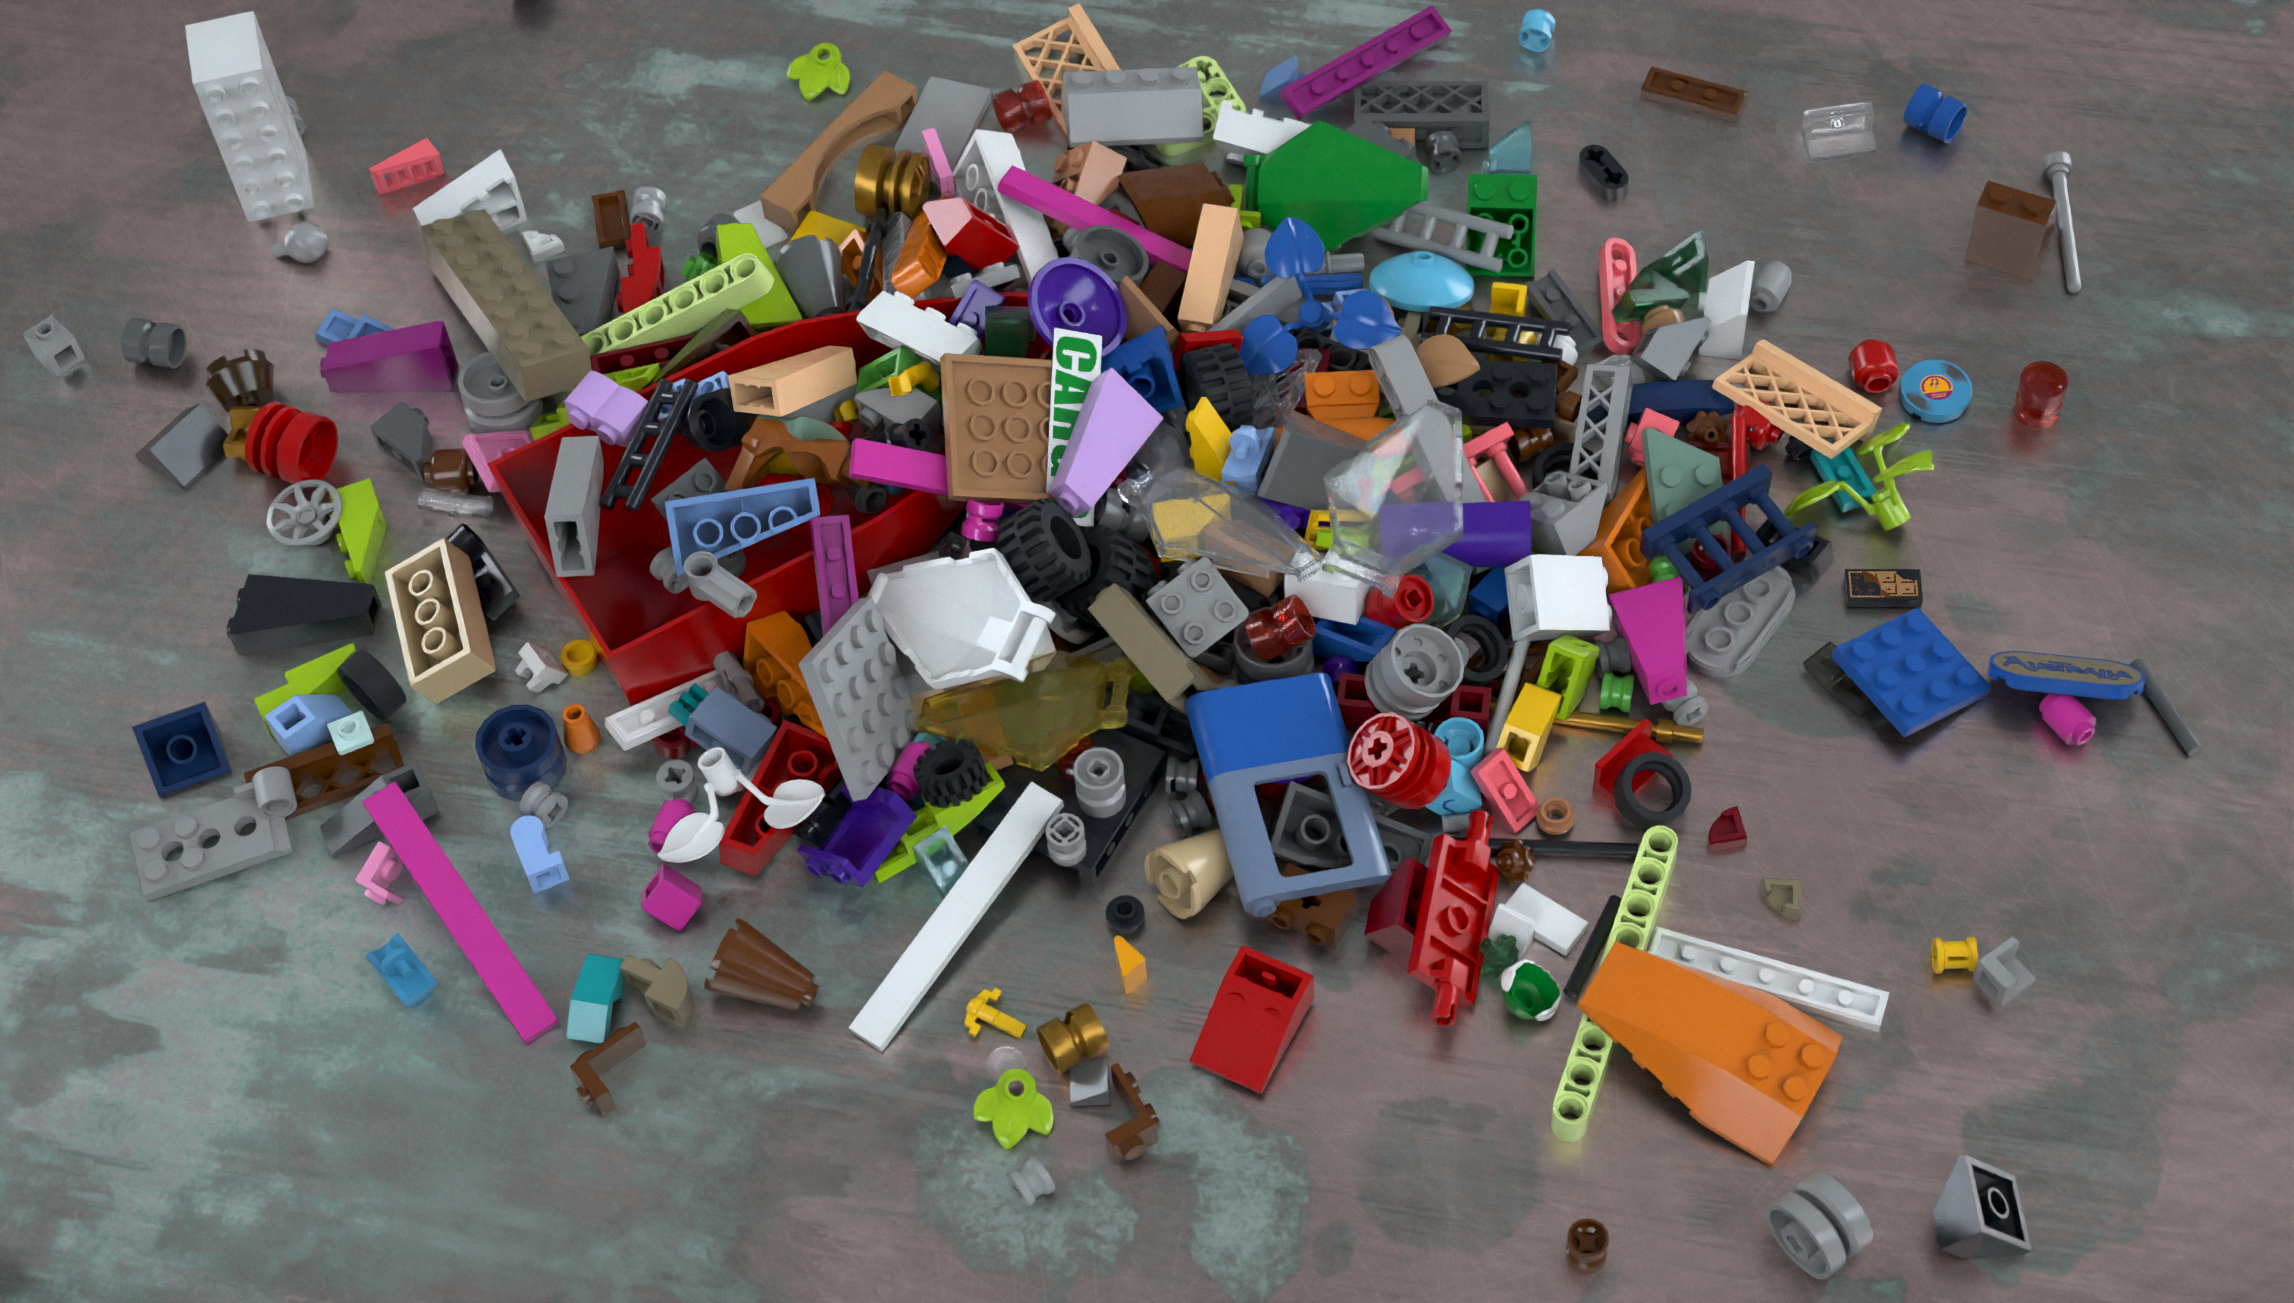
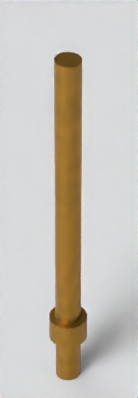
[1490,700,1704,743]

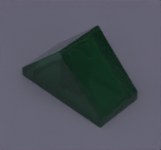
[1647,230,1709,295]

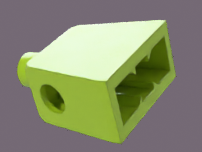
[1537,634,1600,721]

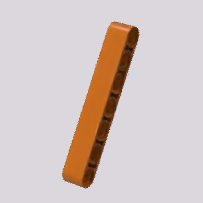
[891,194,950,299]

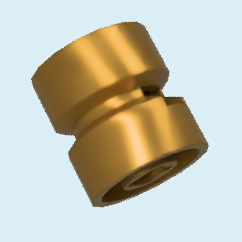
[1036,1002,1109,1074]

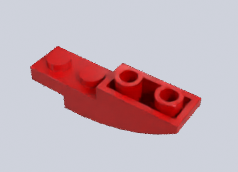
[616,222,665,315]

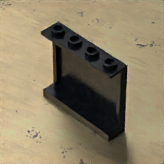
[972,710,1167,888]

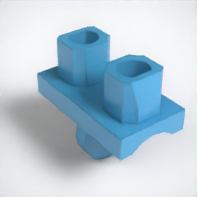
[366,933,438,1008]

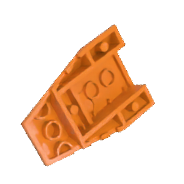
[1577,941,1843,1166]

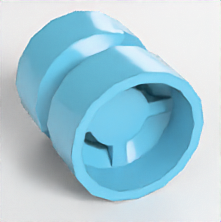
[1435,717,1484,770]

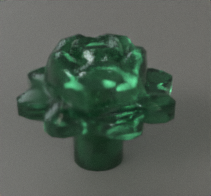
[1479,933,1519,978]

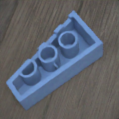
[665,478,820,576]

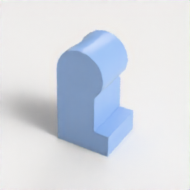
[510,815,570,894]

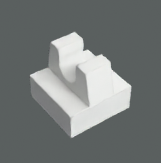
[515,642,568,693]

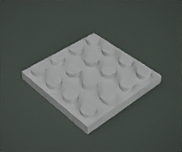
[798,596,922,801]

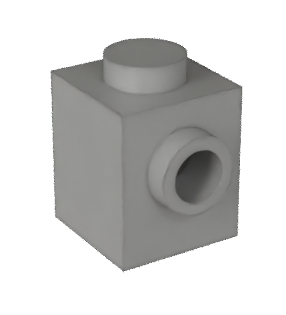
[23,315,85,377]

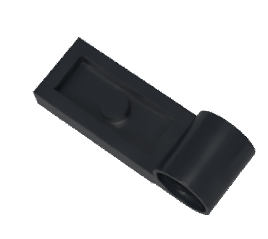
[446,523,520,621]

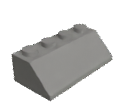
[1061,67,1204,148]

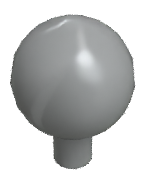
[272,222,328,263]

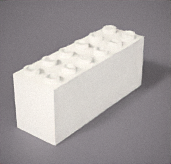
[185,11,314,222]

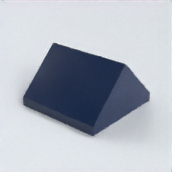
[132,701,231,796]

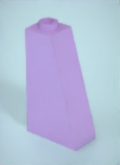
[1049,367,1164,518]

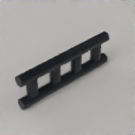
[1420,306,1571,363]
[599,378,699,513]

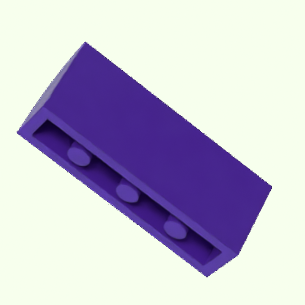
[1380,501,1532,571]

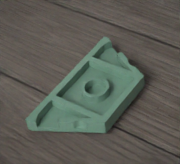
[1641,428,1728,558]

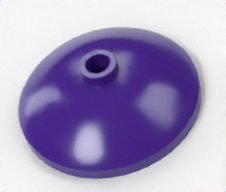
[1028,257,1127,358]

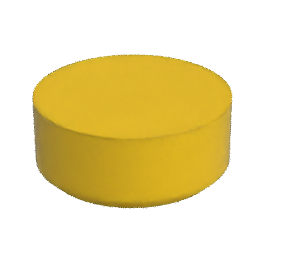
[560,639,599,677]

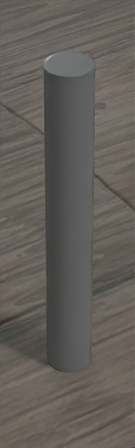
[2129,659,2202,756]

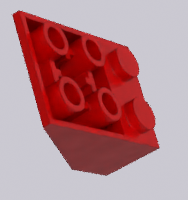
[1190,945,1314,1094]

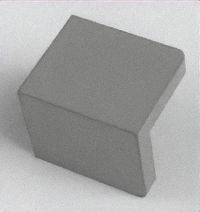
[1972,936,2035,1008]

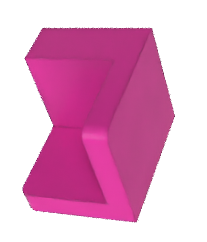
[641,863,702,931]

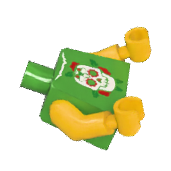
[833,346,943,425]

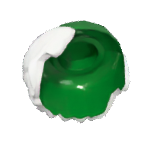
[1501,959,1562,1021]

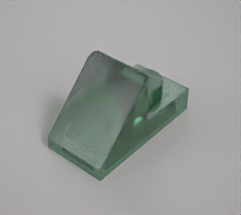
[1611,267,1690,323]

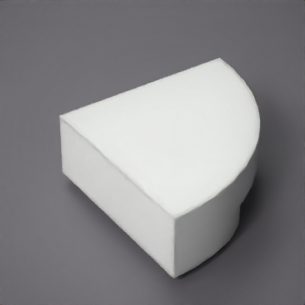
[520,230,565,263]

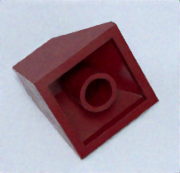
[1364,857,1428,956]

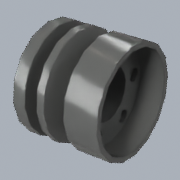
[1233,607,1315,685]

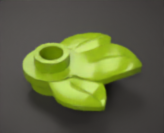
[787,43,850,101]
[973,1068,1053,1149]

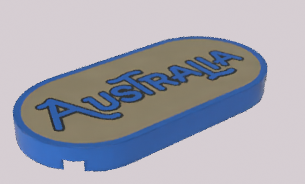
[1988,651,2145,700]

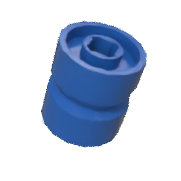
[1903,83,1968,144]

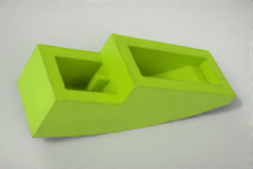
[254,643,356,740]

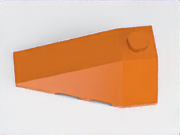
[1576,466,1653,594]
[743,611,827,737]

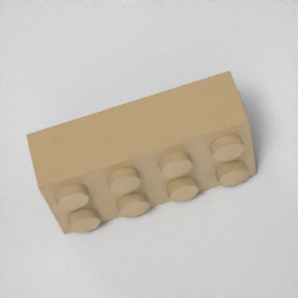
[385,538,497,704]

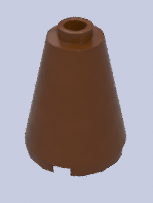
[704,918,819,1011]

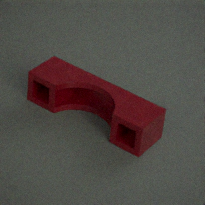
[1337,673,1492,744]

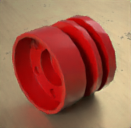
[245,401,338,489]
[1347,712,1451,810]

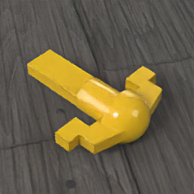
[964,988,1027,1039]

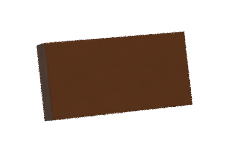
[591,190,631,251]

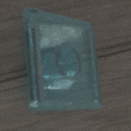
[1386,546,1473,628]

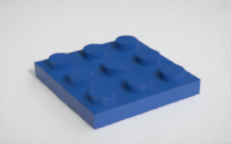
[1831,607,1992,738]

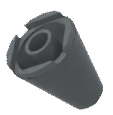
[773,235,846,319]

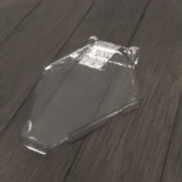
[1322,399,1463,598]
[1117,456,1322,582]

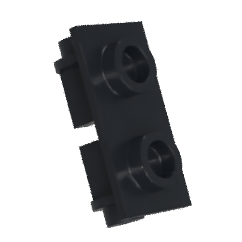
[793,776,853,849]

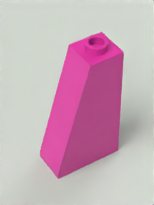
[1609,576,1687,705]

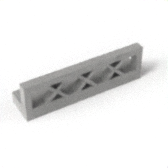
[1569,364,1633,510]

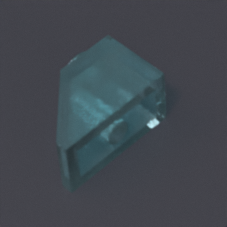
[1482,121,1531,175]

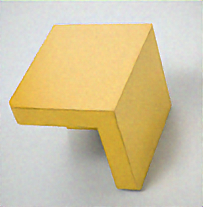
[1486,282,1527,336]

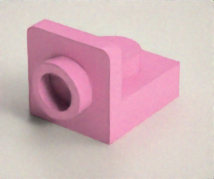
[355,841,403,906]

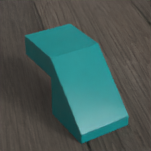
[566,953,624,1044]

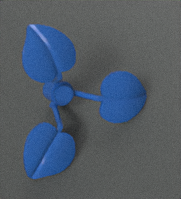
[1238,217,1401,376]

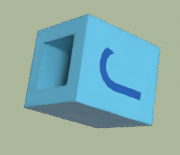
[1424,759,1482,816]

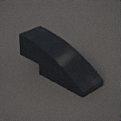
[1086,677,1197,761]

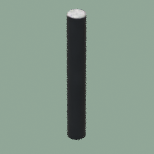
[1563,895,1622,998]

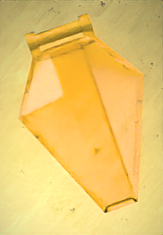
[918,650,1136,771]

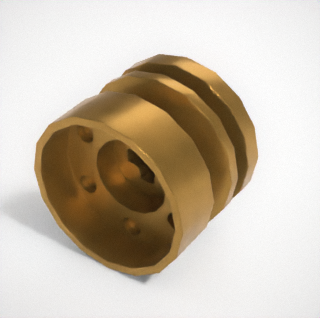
[854,144,931,222]

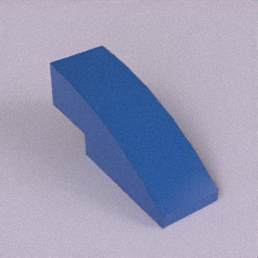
[1300,614,1396,662]

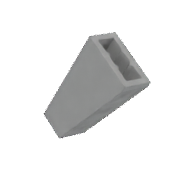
[544,436,604,577]

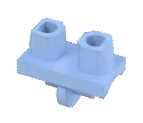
[1221,425,1277,491]

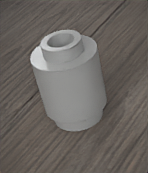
[1749,261,1792,313]

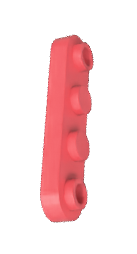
[1598,238,1641,355]

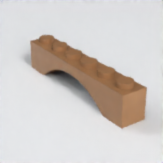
[760,70,918,234]

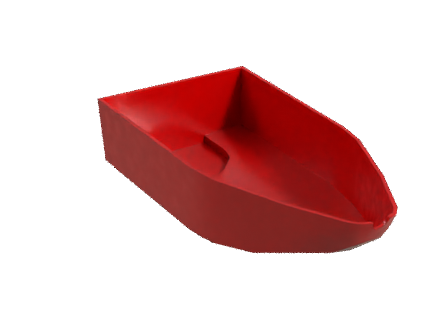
[487,292,1053,707]

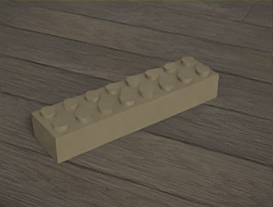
[420,209,591,402]

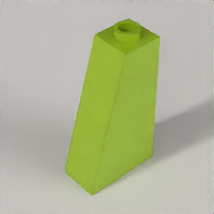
[716,223,802,334]

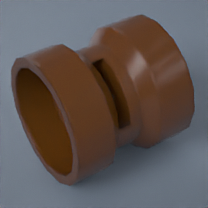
[1507,427,1554,463]
[1565,1218,1609,1274]

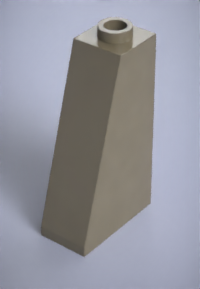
[1088,583,1220,714]

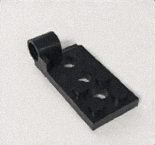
[1433,360,1558,429]

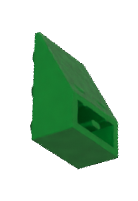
[1465,174,1537,278]

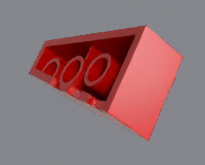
[719,720,843,877]

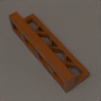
[243,722,405,820]

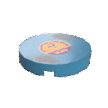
[1899,360,1972,423]

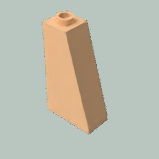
[1177,203,1244,333]
[728,346,857,417]

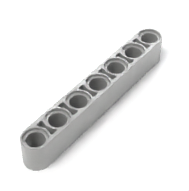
[1368,335,1493,575]

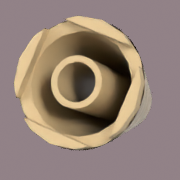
[1144,828,1234,919]

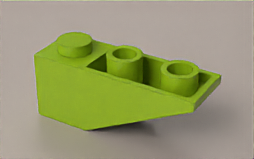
[328,478,387,584]

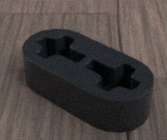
[1579,145,1629,200]

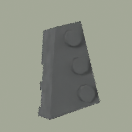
[546,246,620,337]

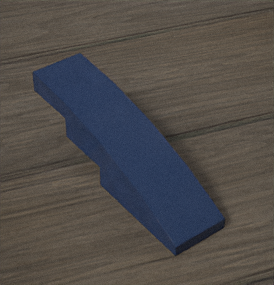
[1586,379,1735,430]

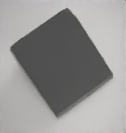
[1070,1057,1111,1106]

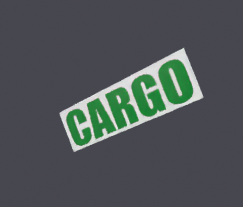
[1046,328,1102,527]

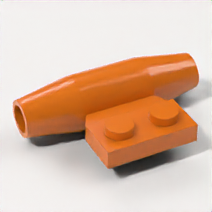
[1272,370,1412,461]

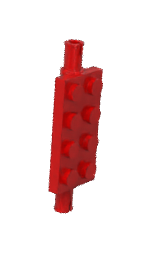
[1407,810,1499,1027]

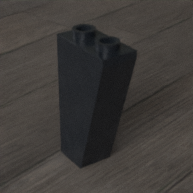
[227,574,382,655]

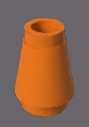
[563,704,600,754]

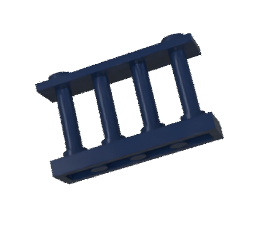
[1639,463,1817,615]

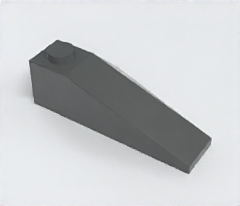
[1268,781,1433,871]

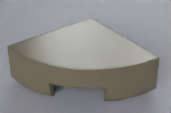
[1760,878,1801,921]

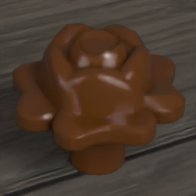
[1685,411,1728,452]
[1495,838,1536,885]

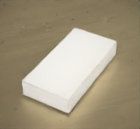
[1505,883,1588,957]

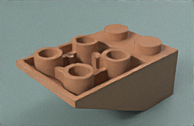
[1042,140,1127,240]

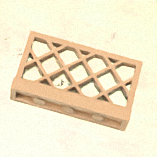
[1012,3,1121,138]
[1712,339,1882,459]

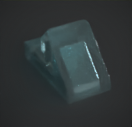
[912,826,970,900]

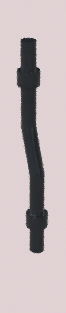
[845,208,889,312]

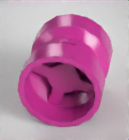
[961,498,1004,542]

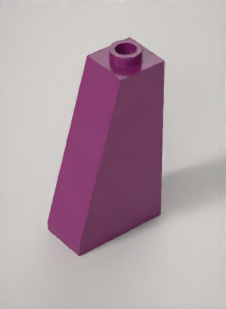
[320,321,459,392]

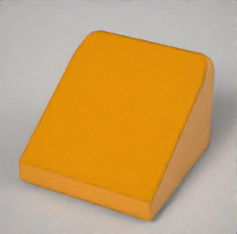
[1114,935,1147,995]

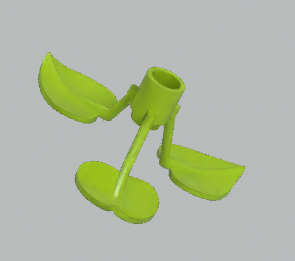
[1784,422,1934,531]

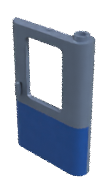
[1184,673,1392,917]

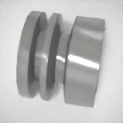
[1364,624,1464,722]

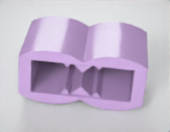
[564,370,649,447]

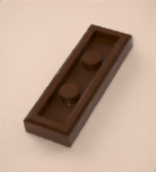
[1640,66,1748,123]

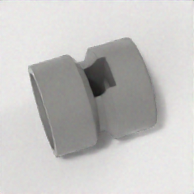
[1073,748,1126,818]

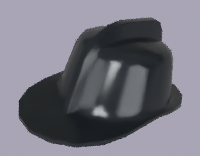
[676,388,756,452]

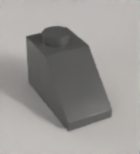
[370,401,432,483]

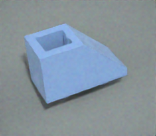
[265,694,353,756]

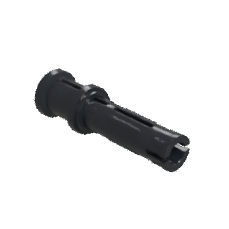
[848,418,931,451]

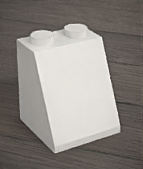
[1504,554,1612,642]

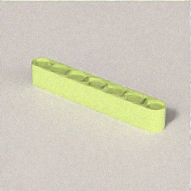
[571,253,774,390]

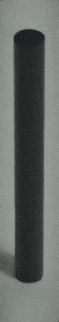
[1488,838,1638,859]

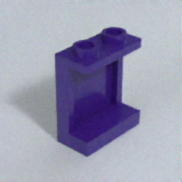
[797,784,917,888]

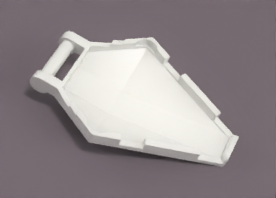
[867,548,1056,690]

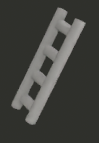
[1374,202,1514,272]

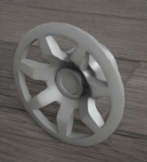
[266,479,342,547]

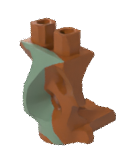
[724,414,873,491]

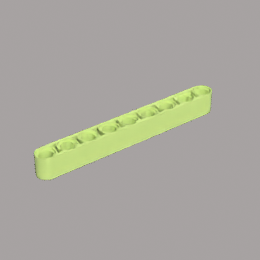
[1551,825,1678,1142]

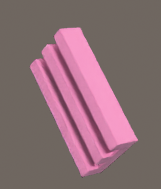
[922,128,956,198]

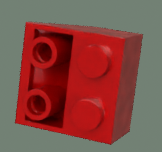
[922,197,1020,271]

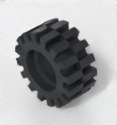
[913,739,988,808]

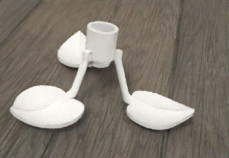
[657,747,825,863]

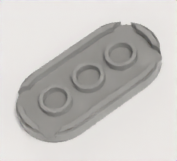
[1686,562,1795,678]

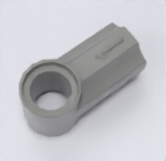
[684,551,757,619]

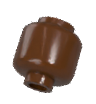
[424,448,479,495]

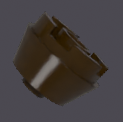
[206,349,274,412]

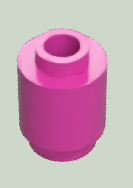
[2039,693,2096,745]
[887,741,935,800]
[648,798,695,853]

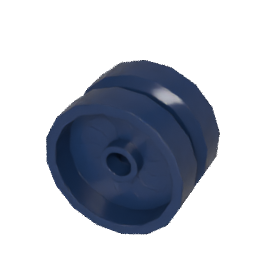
[475,704,567,801]

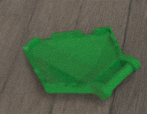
[1243,120,1429,255]

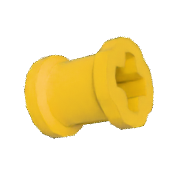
[1931,936,1978,973]

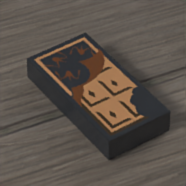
[1844,569,1923,607]

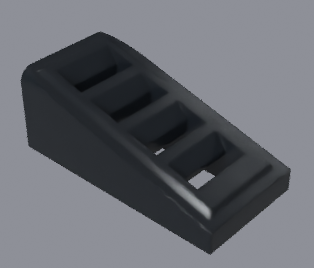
[1755,518,1834,582]

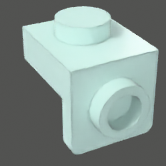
[327,710,374,755]

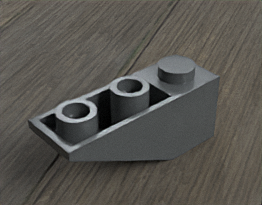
[320,761,440,858]

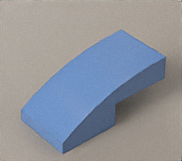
[315,308,394,346]

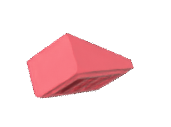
[369,138,445,195]

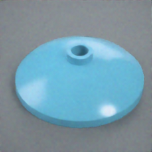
[1369,251,1474,312]

